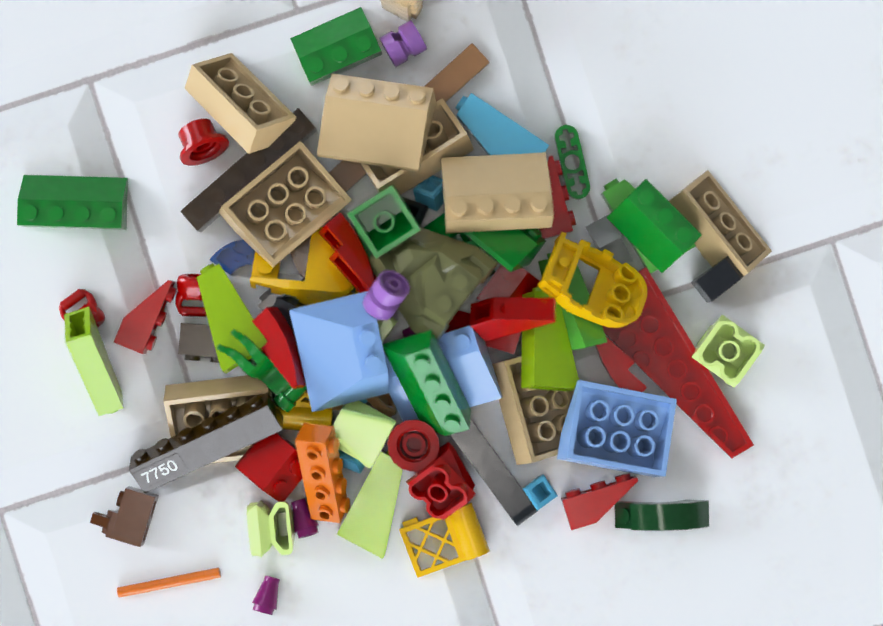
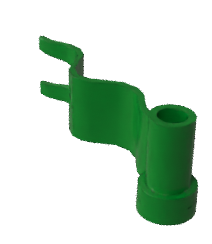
[216,329,307,412]

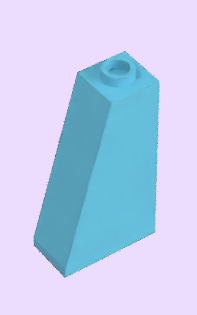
[455,93,549,155]

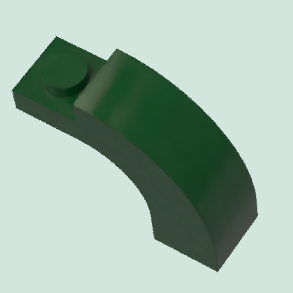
[614,500,709,531]

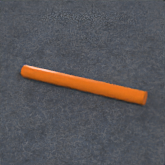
[117,567,221,598]

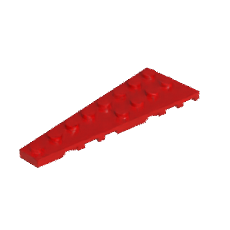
[602,267,754,458]

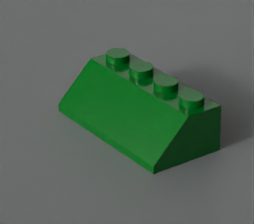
[17,175,128,230]
[382,330,471,436]

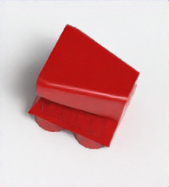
[406,442,476,520]

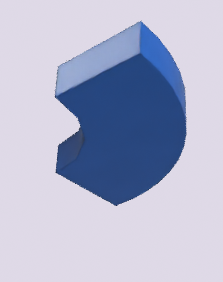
[210,239,255,275]

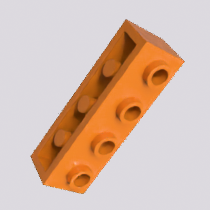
[295,423,350,523]

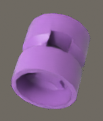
[379,20,427,67]
[363,270,410,320]

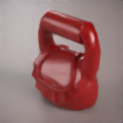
[175,274,207,317]
[59,289,105,328]

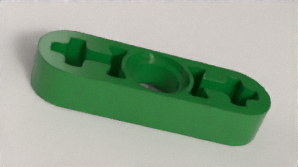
[554,125,590,200]

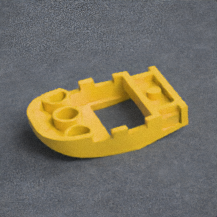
[250,227,354,300]
[538,232,647,328]

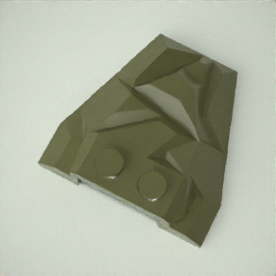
[368,227,499,341]

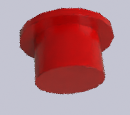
[178,118,229,166]
[387,419,440,472]

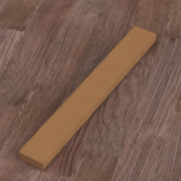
[329,43,490,192]

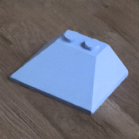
[289,291,389,412]

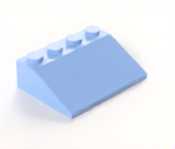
[384,325,503,422]
[557,380,677,477]

